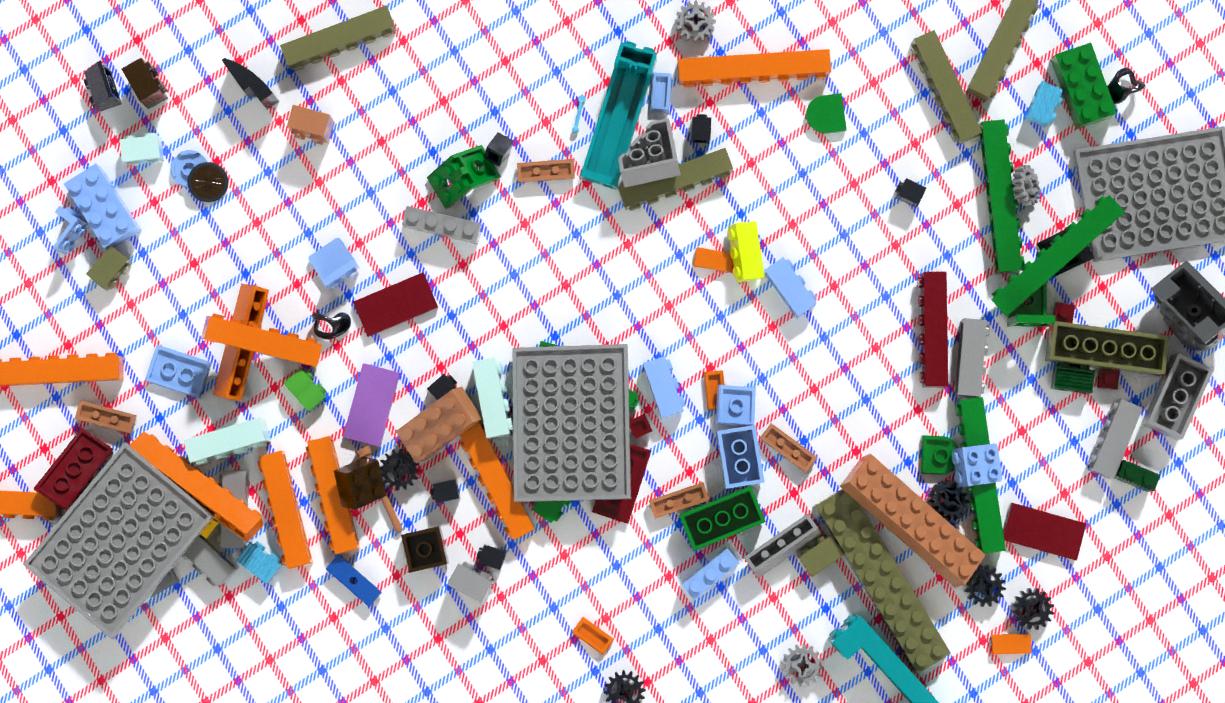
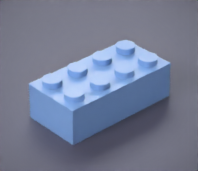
[64,163,142,249]

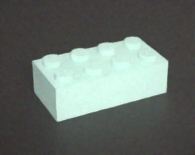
[472,357,513,439]
[183,418,272,466]

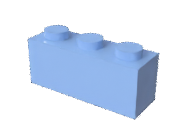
[764,257,817,319]
[643,356,686,419]
[681,548,739,600]

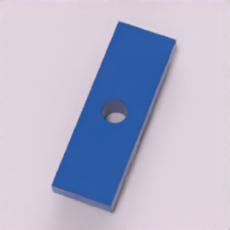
[326,554,382,607]

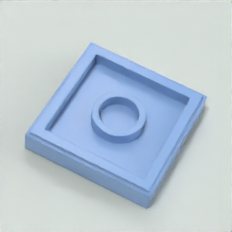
[716,385,756,426]

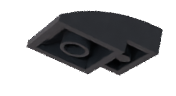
[222,58,279,110]

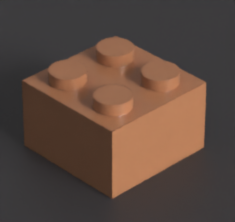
[286,105,335,145]

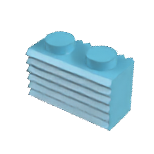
[1024,81,1064,127]
[236,541,283,584]

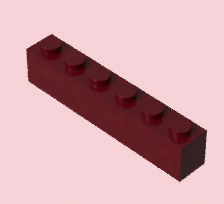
[918,272,948,388]

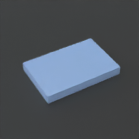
[144,345,212,399]

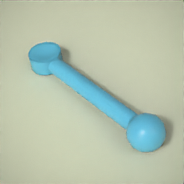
[572,95,586,134]

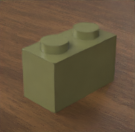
[86,245,132,291]
[797,535,844,577]

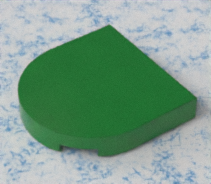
[806,93,847,134]
[921,435,959,475]

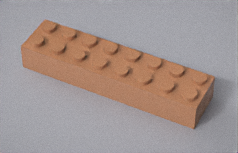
[840,453,986,588]

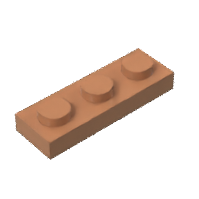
[517,159,575,183]
[74,400,137,434]
[759,423,818,473]
[648,482,709,519]

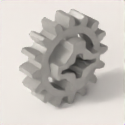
[675,0,716,43]
[1012,165,1040,207]
[781,644,824,687]

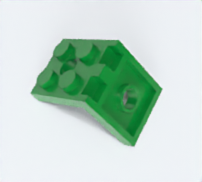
[426,145,501,209]
[1007,282,1055,328]

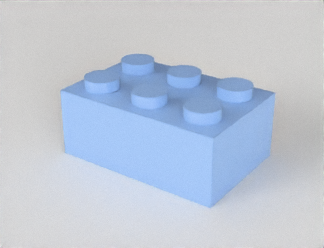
[716,425,765,489]

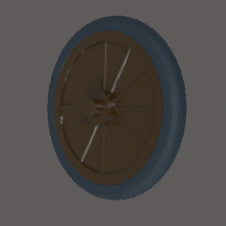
[187,162,229,202]

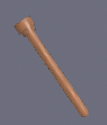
[355,446,403,533]

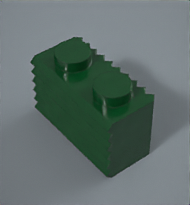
[1051,362,1095,394]
[1114,460,1160,492]

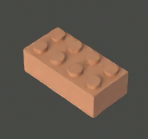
[395,387,483,464]

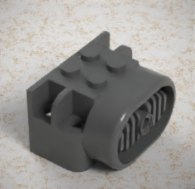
[1151,260,1225,351]

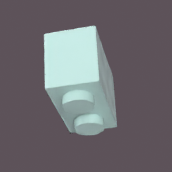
[120,133,164,165]

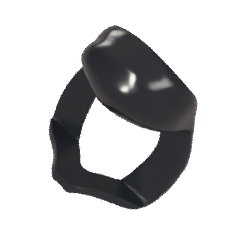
[1107,67,1146,105]
[312,312,351,340]

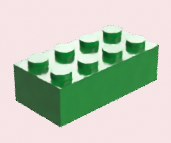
[1050,42,1117,130]
[679,486,766,551]

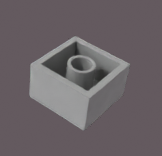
[447,561,494,603]

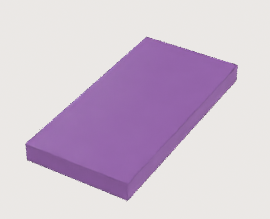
[343,363,401,447]

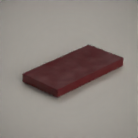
[353,272,439,337]
[34,428,114,511]
[592,444,652,524]
[1003,503,1087,561]

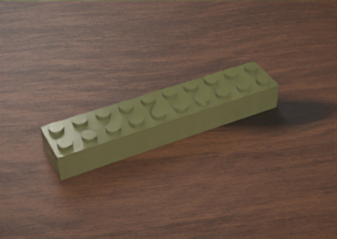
[814,489,951,673]

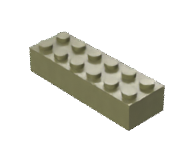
[1045,321,1169,376]

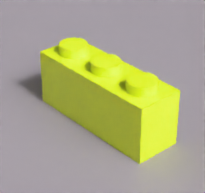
[727,221,765,283]

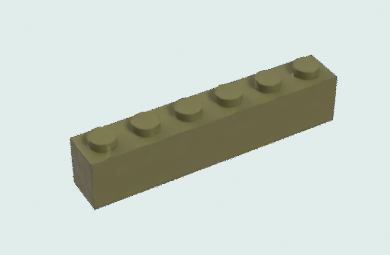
[965,0,1039,102]
[280,5,397,71]
[910,30,982,145]
[618,147,733,211]

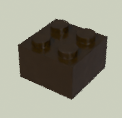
[121,58,168,109]
[334,457,386,510]
[401,526,449,573]

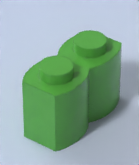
[283,368,327,412]

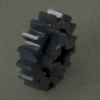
[380,449,421,491]
[927,480,970,522]
[963,565,1006,607]
[1011,588,1054,630]
[604,670,646,703]

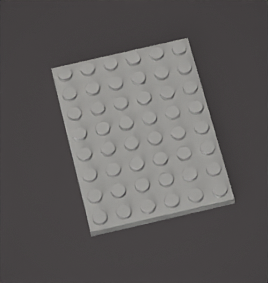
[1073,126,1225,262]
[512,344,631,502]
[23,442,215,639]

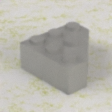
[618,118,681,187]

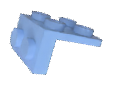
[53,206,88,255]
[308,238,360,289]
[952,443,1003,487]

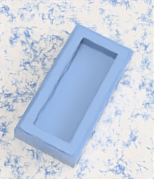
[650,72,672,112]

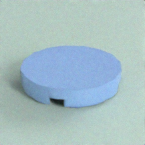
[170,150,208,188]

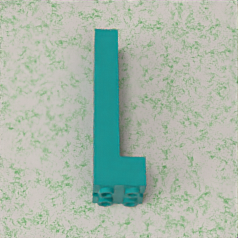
[580,41,657,190]
[828,614,939,703]

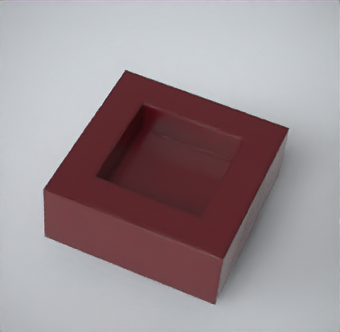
[1053,302,1075,323]
[1097,368,1120,390]
[630,414,653,439]

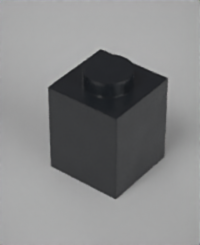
[691,114,712,144]
[483,132,514,167]
[895,178,927,208]
[427,374,458,400]
[430,479,461,503]
[476,544,507,570]

